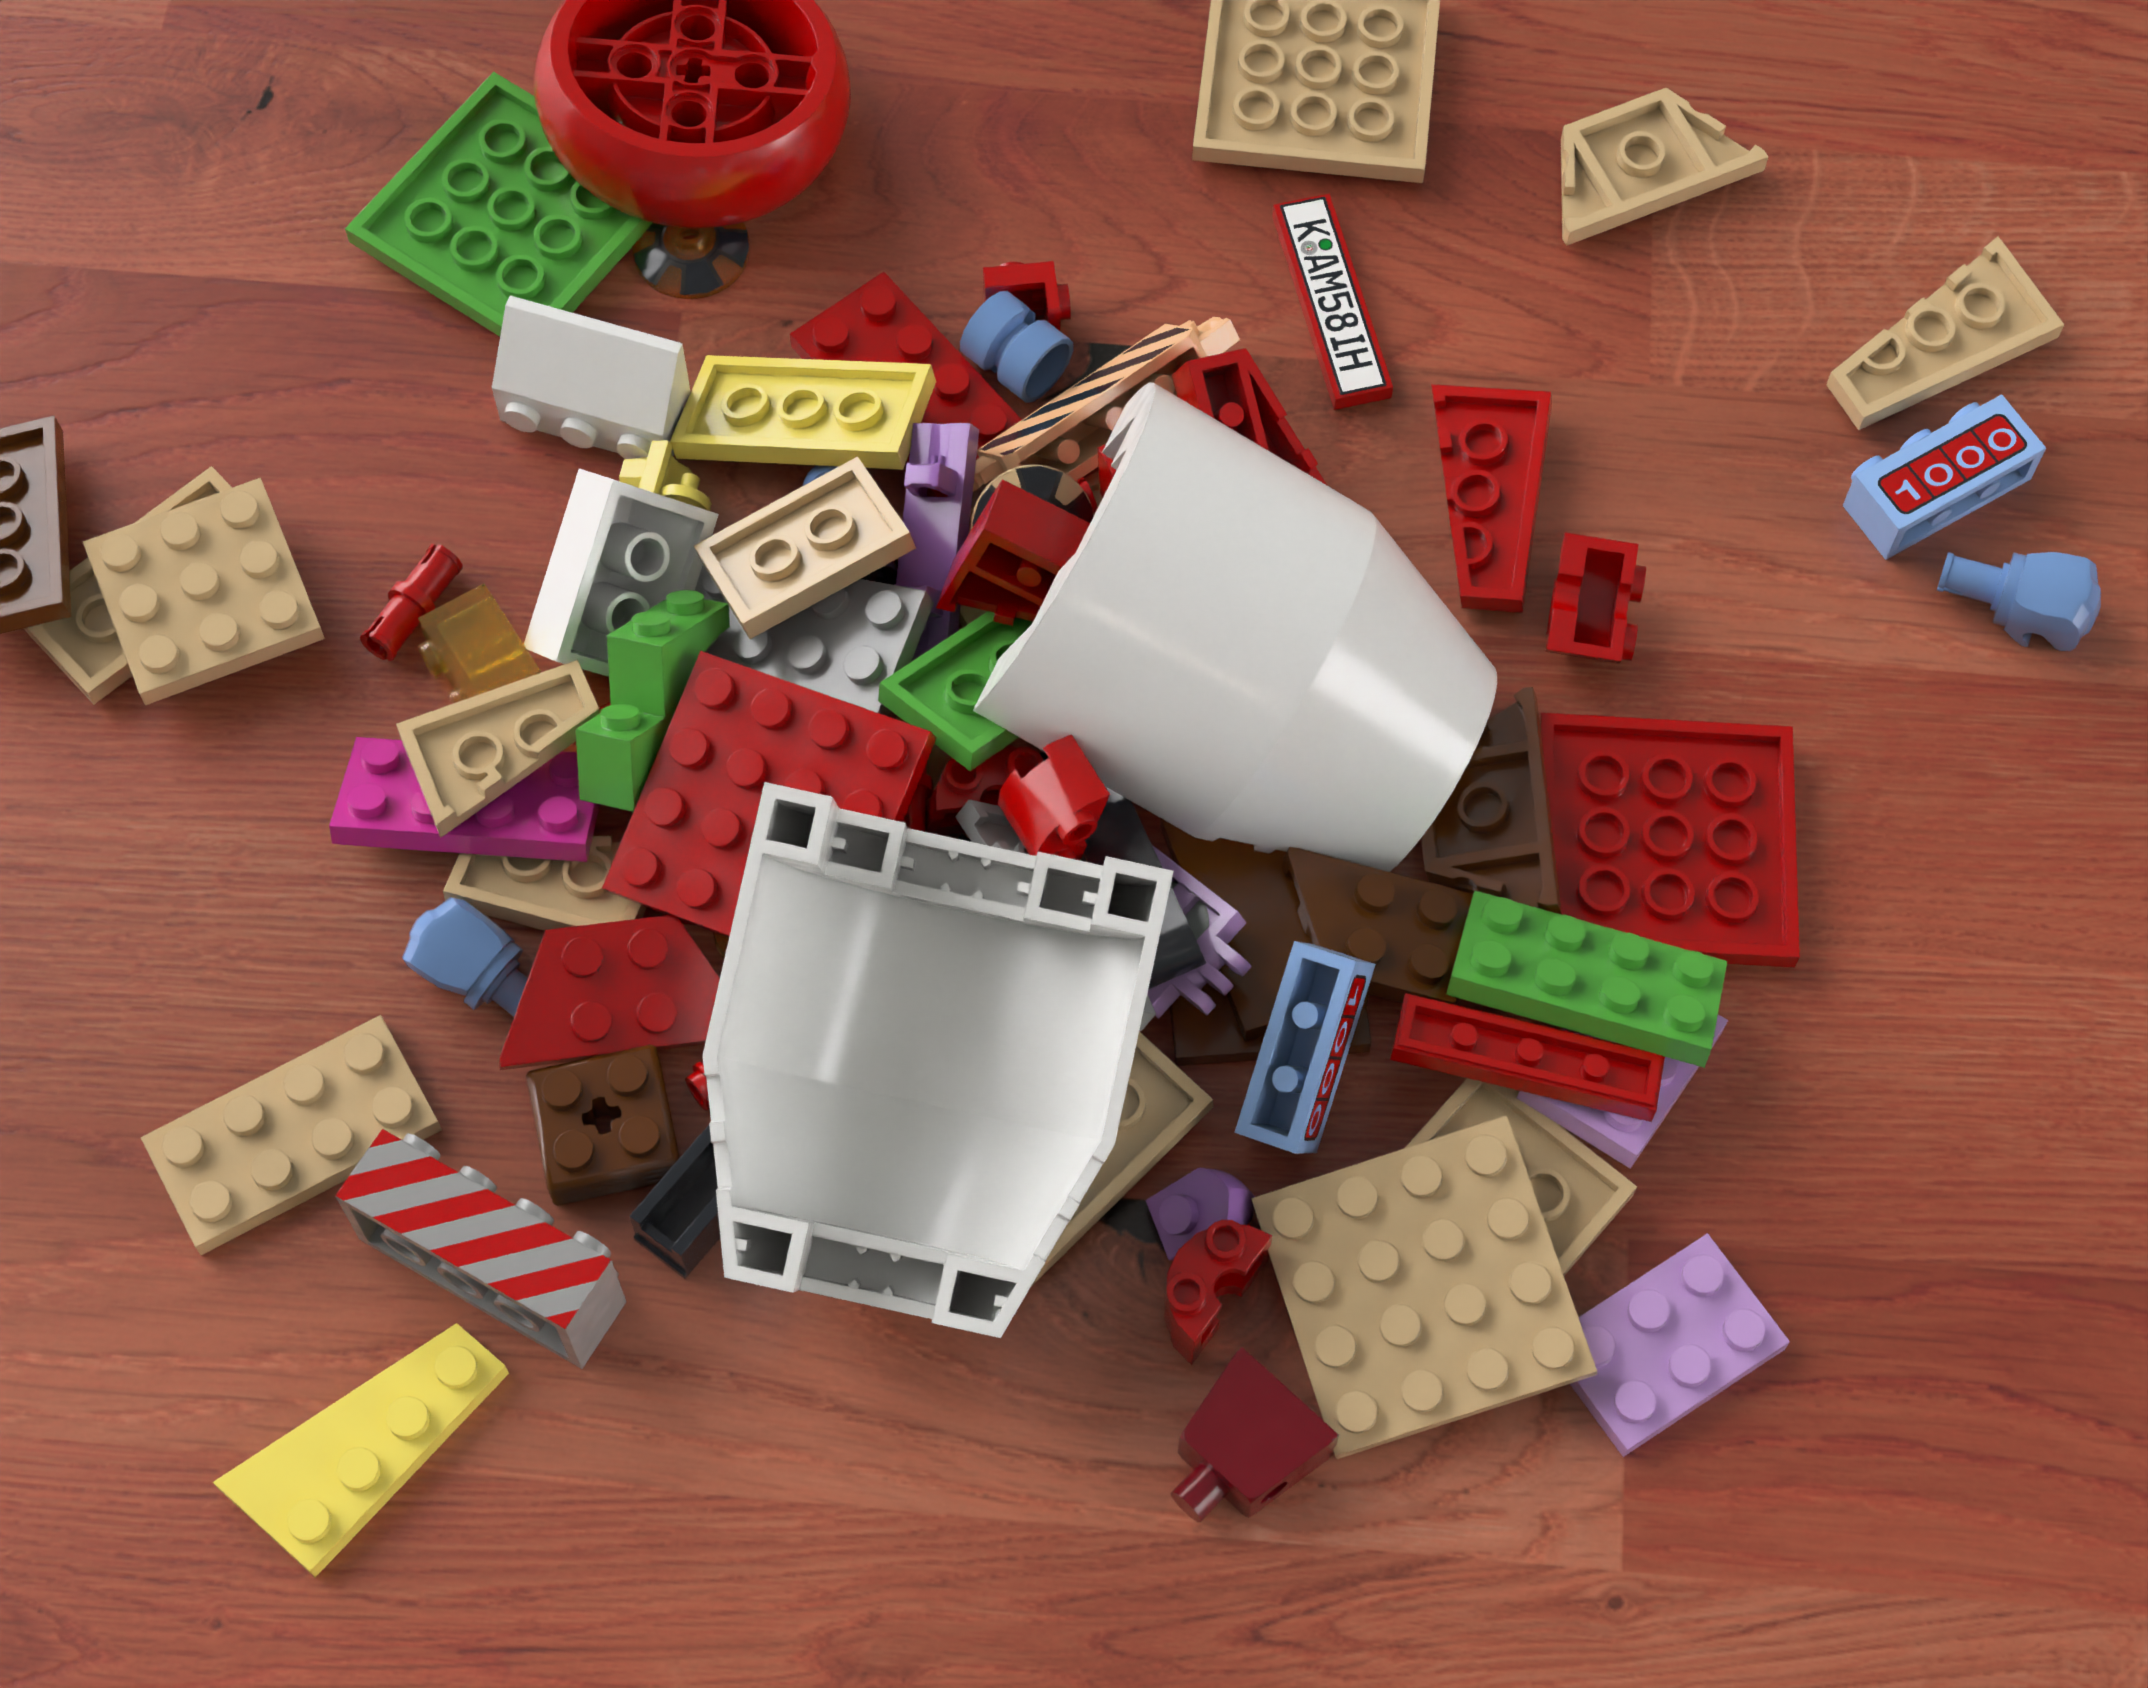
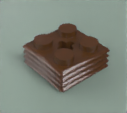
[526,1045,680,1206]

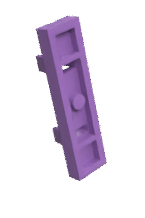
[895,423,979,662]

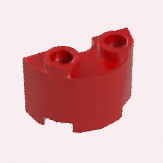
[1545,532,1646,664]
[998,734,1110,861]
[927,745,1044,835]
[1164,1219,1273,1365]

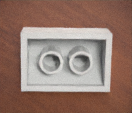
[492,296,691,459]
[523,469,719,677]

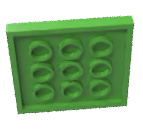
[345,72,652,337]

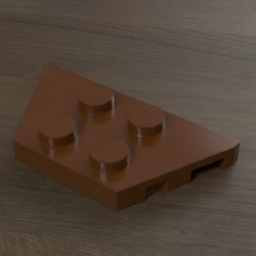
[1421,687,1562,915]
[1282,847,1473,1005]

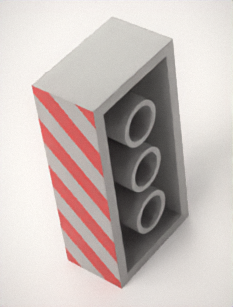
[335,1129,626,1369]

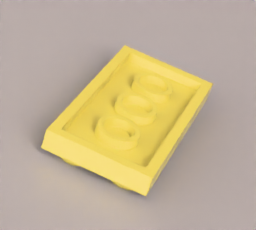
[670,355,936,470]

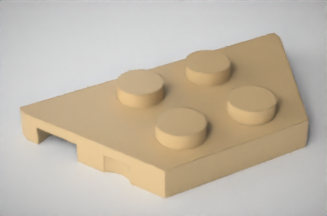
[1561,88,1768,246]

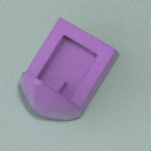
[1146,1168,1255,1260]

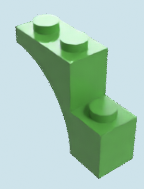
[575,590,730,812]

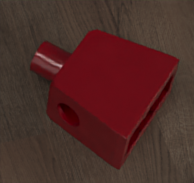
[1170,1347,1339,1522]

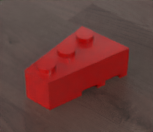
[1172,348,1328,486]
[936,479,1090,626]

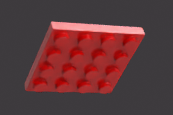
[602,651,937,938]
[1539,712,1800,968]

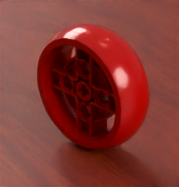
[534,0,851,228]

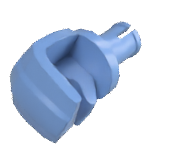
[1937,552,2101,651]
[402,897,528,1017]

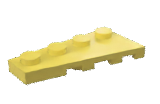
[213,1323,509,1578]

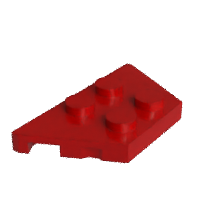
[499,915,720,1070]

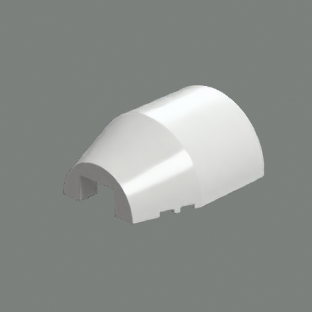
[973,382,1497,872]
[703,782,1174,1338]

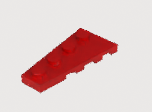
[1431,384,1552,613]

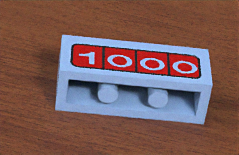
[1843,394,2046,560]
[1234,941,1376,1154]

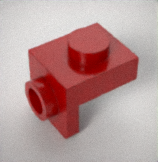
[983,261,1071,331]

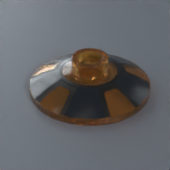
[632,222,750,299]

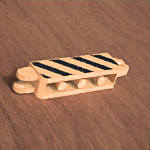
[970,317,1240,521]

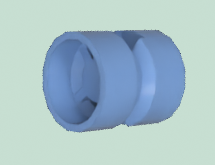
[960,291,1073,403]

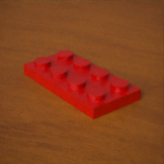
[790,271,1022,497]

